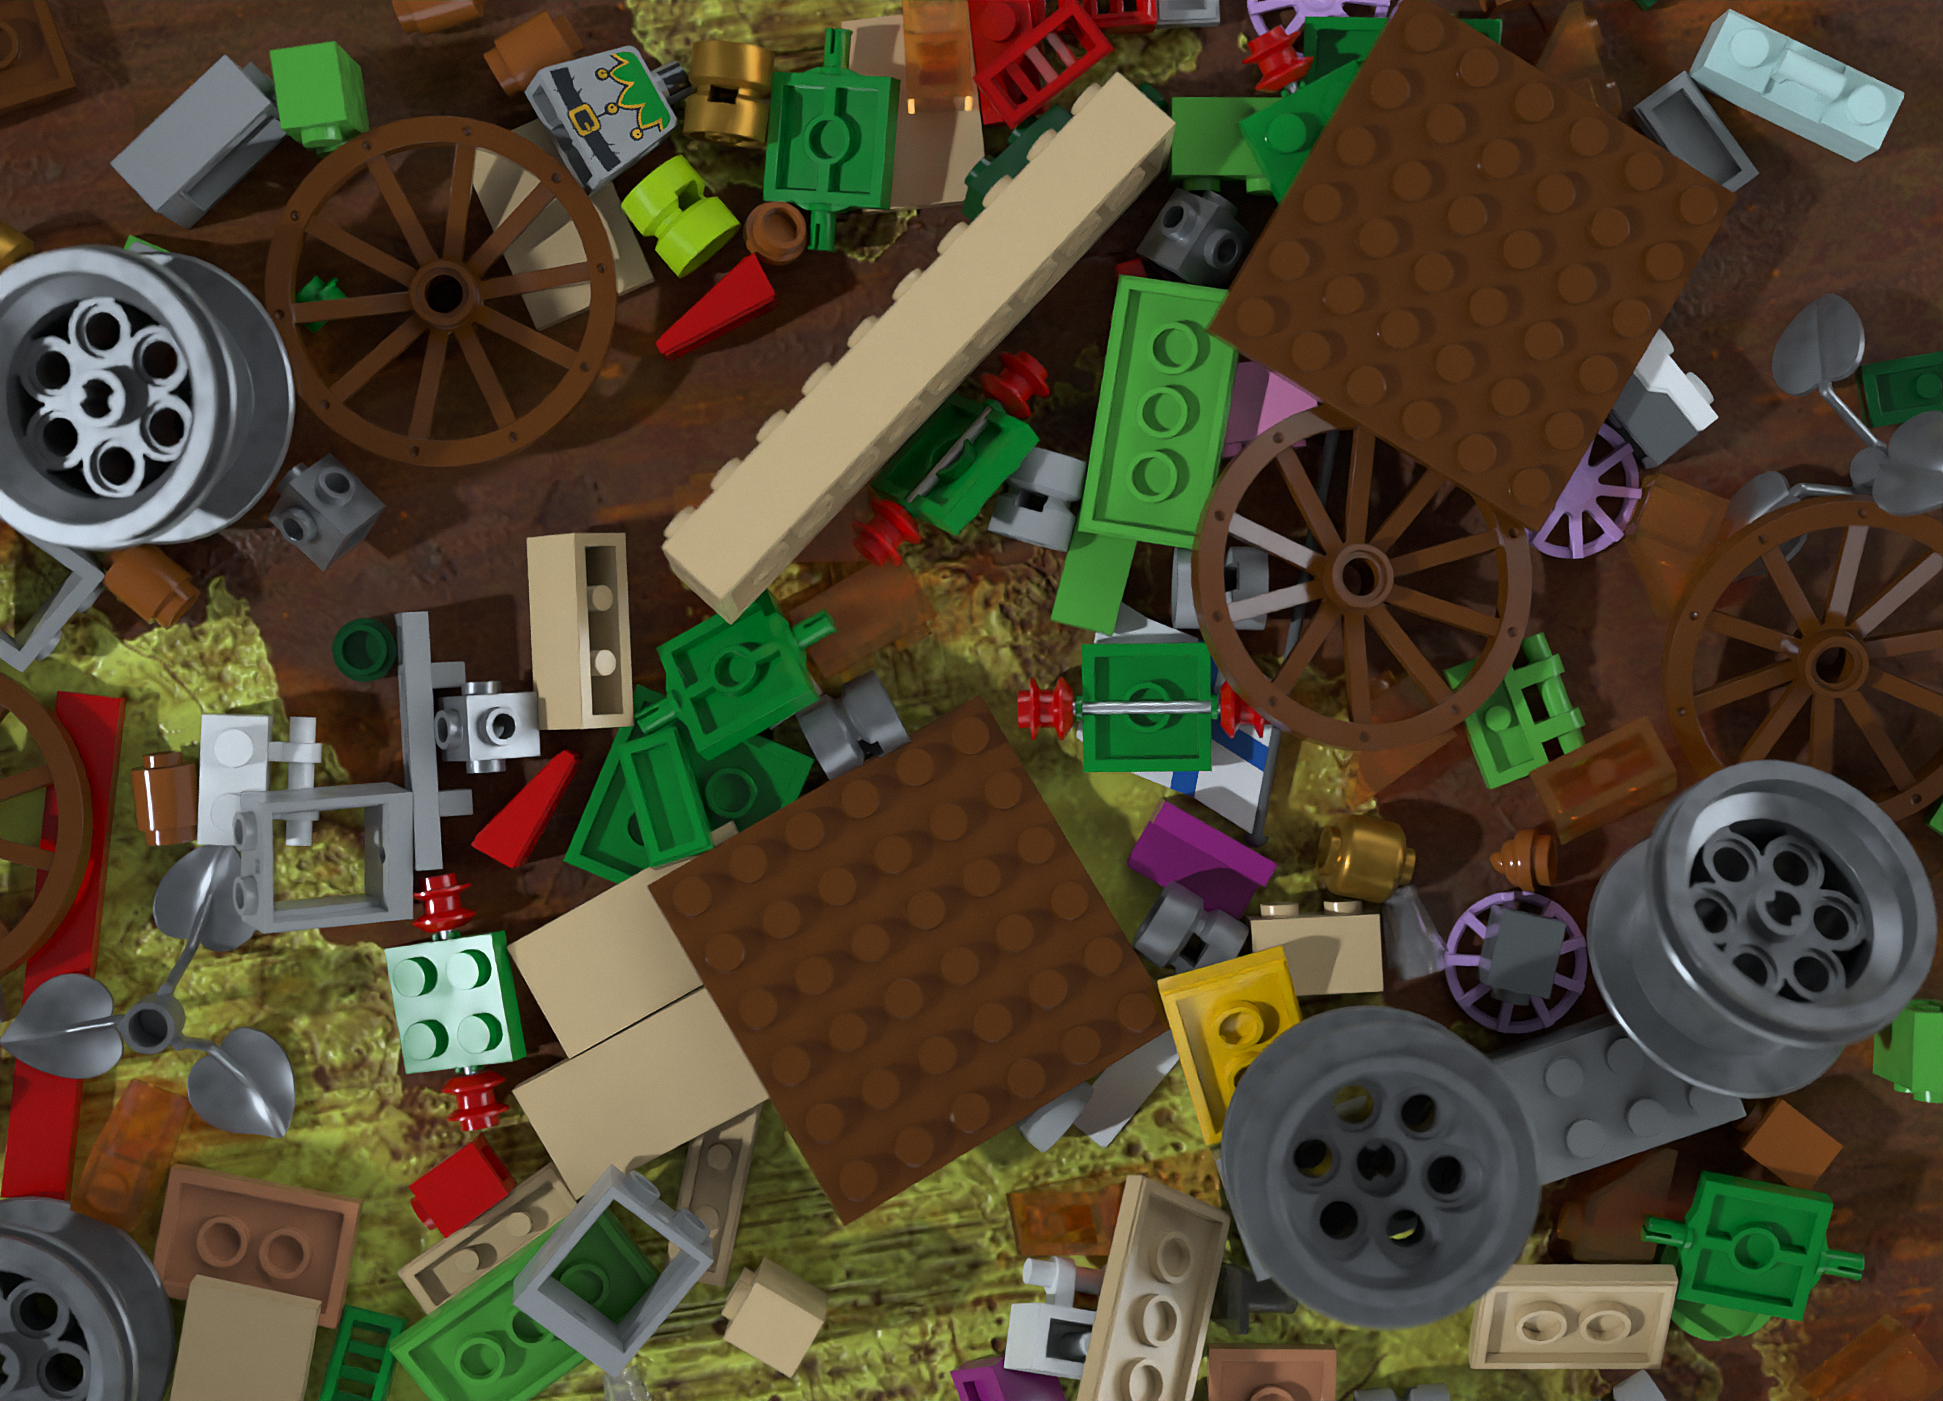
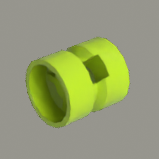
[620,155,741,279]

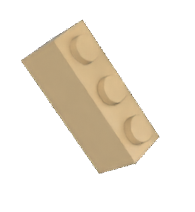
[527,533,634,730]

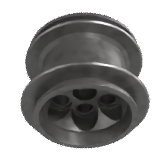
[0,245,295,551]
[1587,760,1937,1099]
[1221,1005,1542,1330]
[0,1196,175,1401]

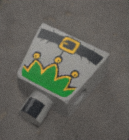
[525,45,692,197]

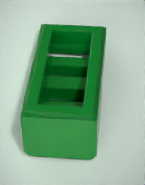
[318,1304,408,1401]

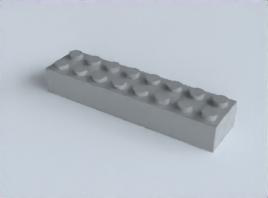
[1210,1012,1746,1282]

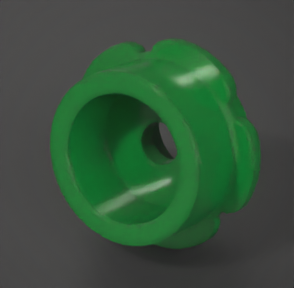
[295,275,348,334]

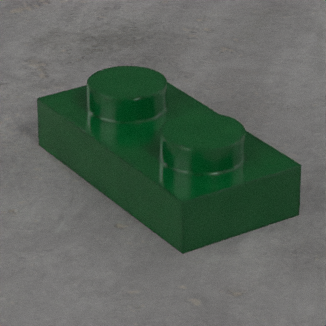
[961,102,1073,222]
[1854,351,1943,429]

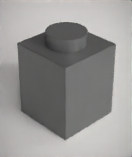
[1475,904,1567,1006]

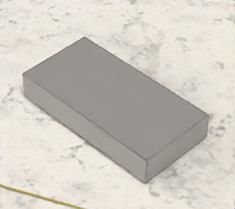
[1629,70,1759,192]

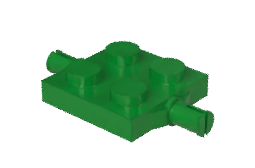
[763,28,901,252]
[635,588,838,761]
[1641,1170,1865,1322]

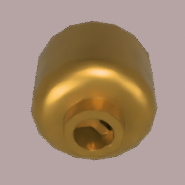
[1316,814,1415,902]

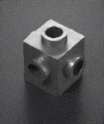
[1136,187,1253,289]
[267,453,386,572]
[434,681,541,773]

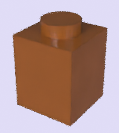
[1728,1096,1843,1190]

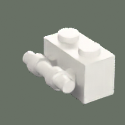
[197,713,322,846]
[1004,1255,1107,1380]

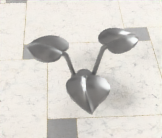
[1718,293,1943,583]
[0,845,296,1138]

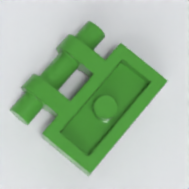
[1442,632,1589,789]

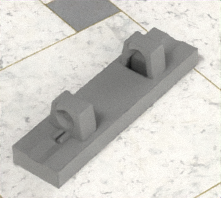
[395,611,473,871]

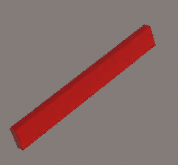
[0,691,127,1201]

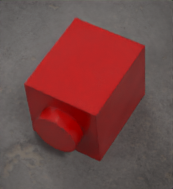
[408,1132,518,1239]

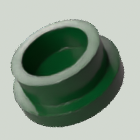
[332,618,397,682]

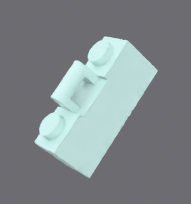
[1688,9,1904,162]

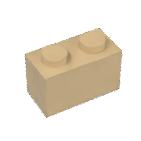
[1245,899,1383,996]
[721,1257,830,1378]

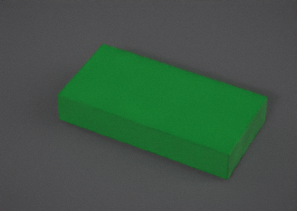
[616,726,715,871]

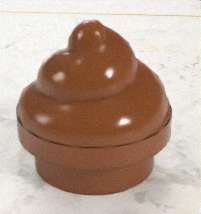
[743,201,808,266]
[1490,828,1558,892]

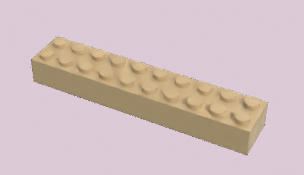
[662,72,1176,625]

